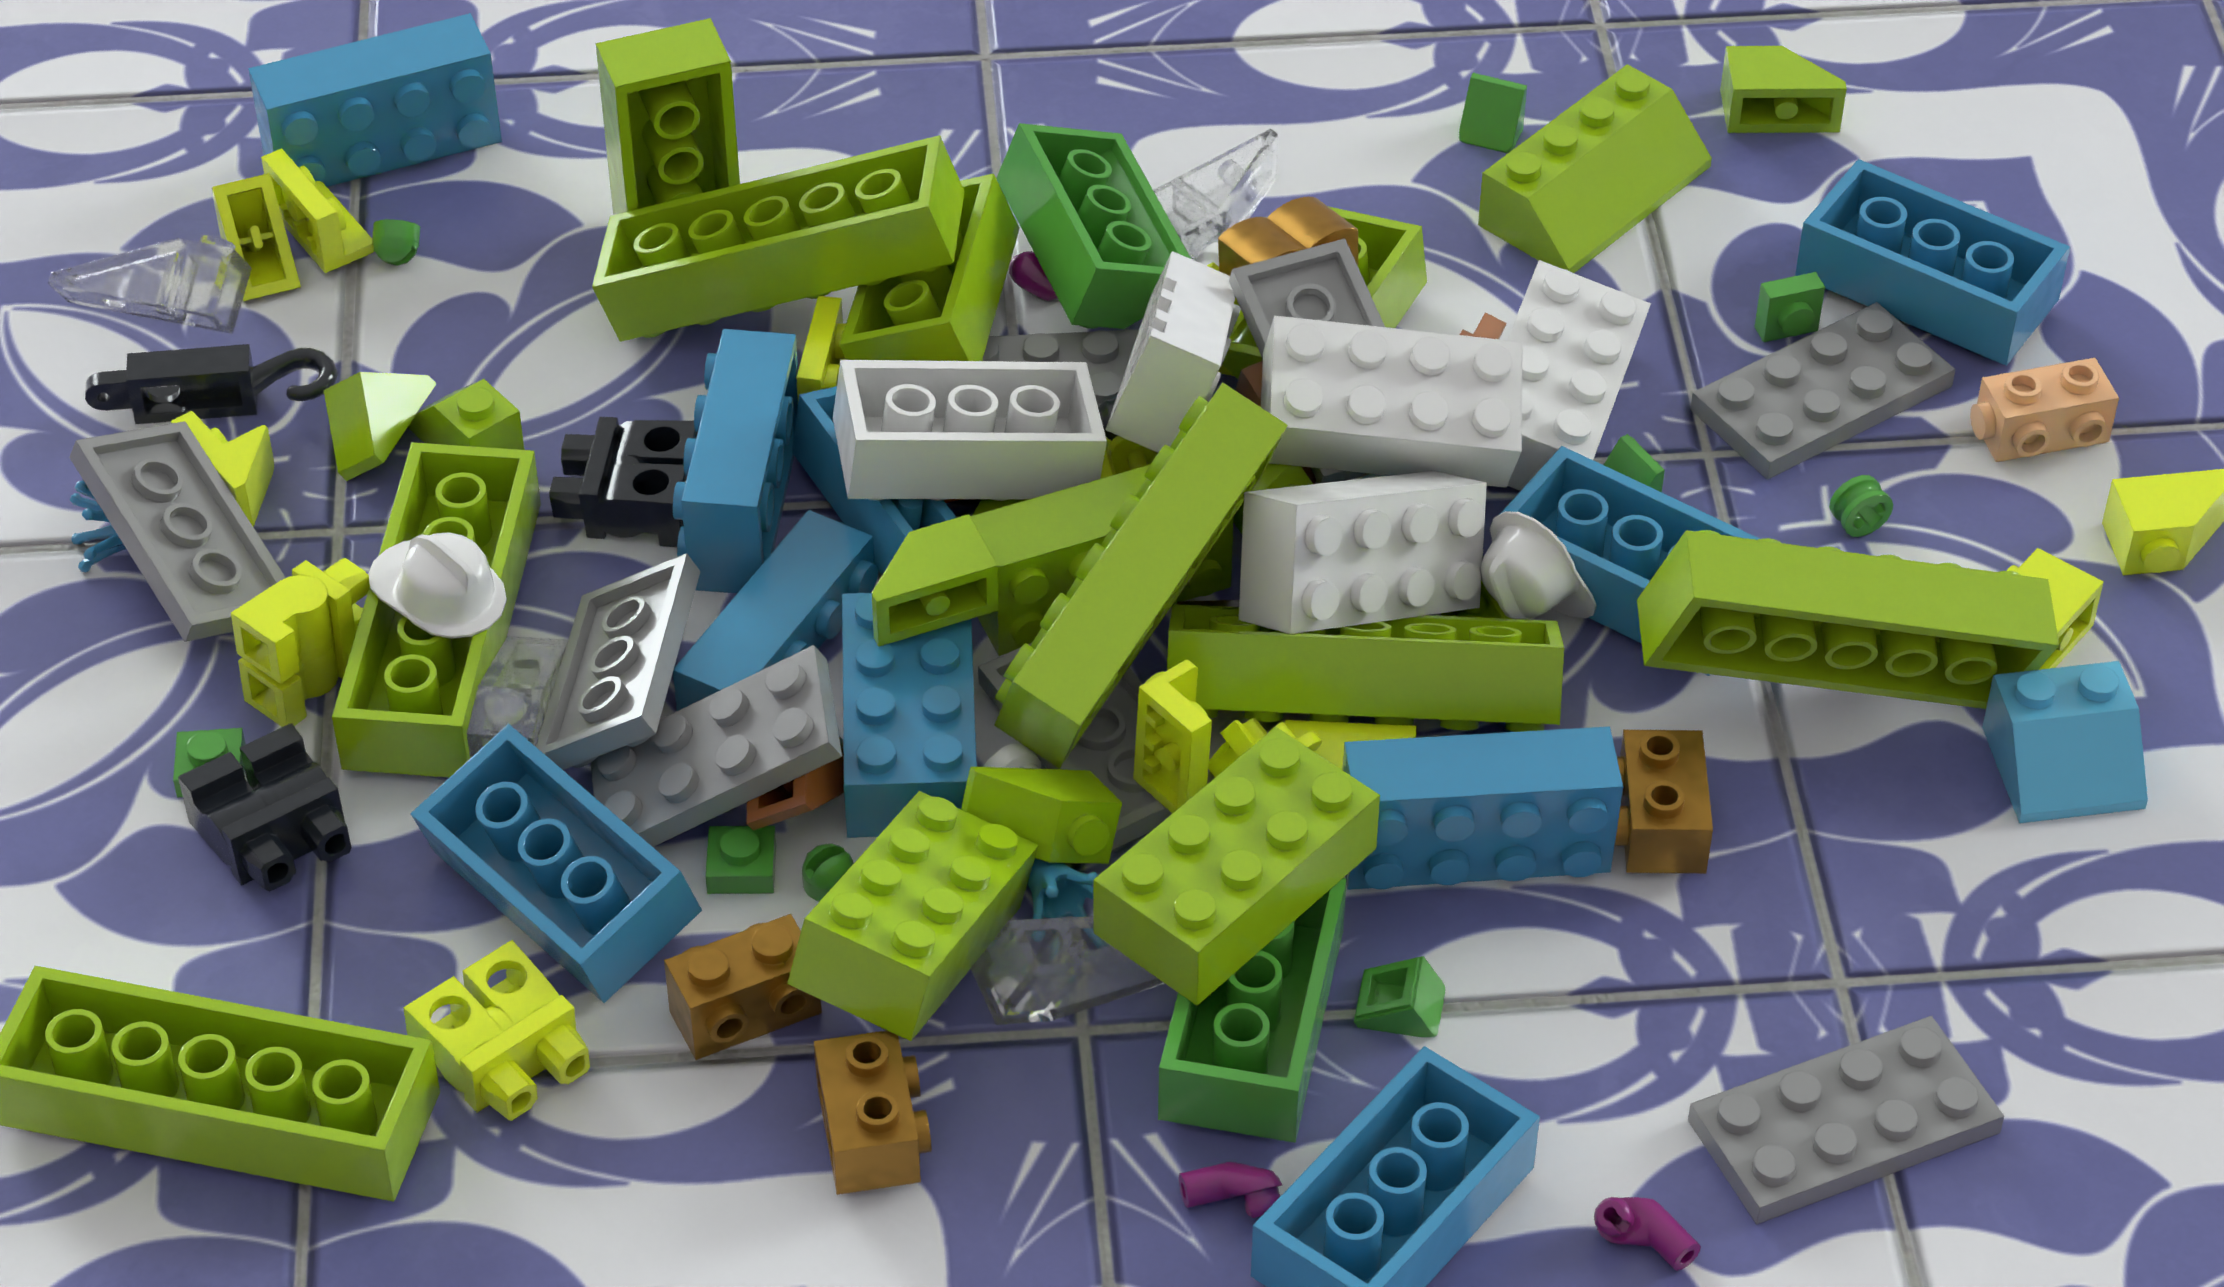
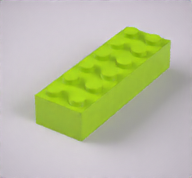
[592,135,965,342]
[994,382,1288,769]
[332,442,541,778]
[1637,530,2059,709]
[1167,604,1564,732]
[0,965,440,1202]

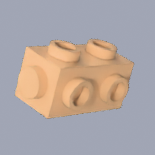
[1970,358,2119,462]

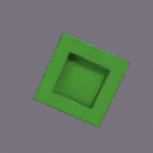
[1754,272,1825,342]
[173,728,246,798]
[705,826,776,894]

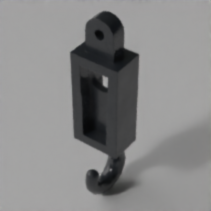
[85,344,338,424]

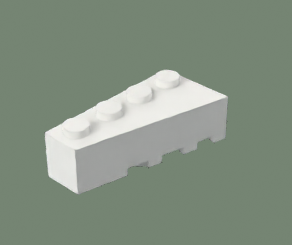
[1106,251,1241,453]

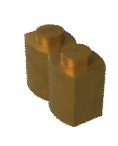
[1218,197,1359,276]

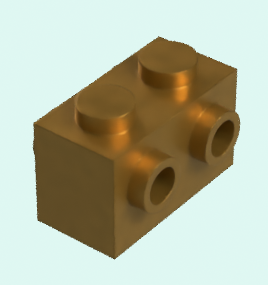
[1615,729,1713,874]
[664,914,822,1060]
[814,1030,932,1195]

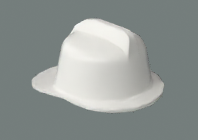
[1480,511,1597,620]
[368,532,507,639]

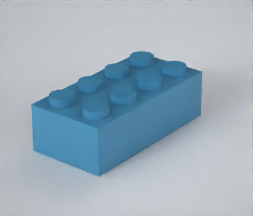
[248,13,502,187]
[1795,159,2070,366]
[673,329,798,593]
[1500,446,1760,676]
[842,593,977,838]
[410,724,702,1003]
[1342,726,1623,890]
[1251,1046,1540,1287]

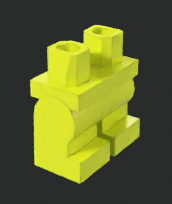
[231,558,370,727]
[403,940,590,1121]

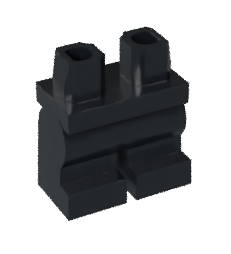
[549,417,698,547]
[178,723,352,892]

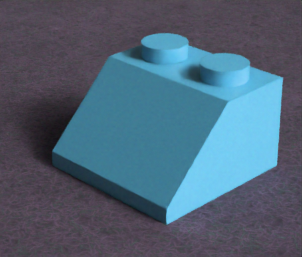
[1982,661,2148,823]

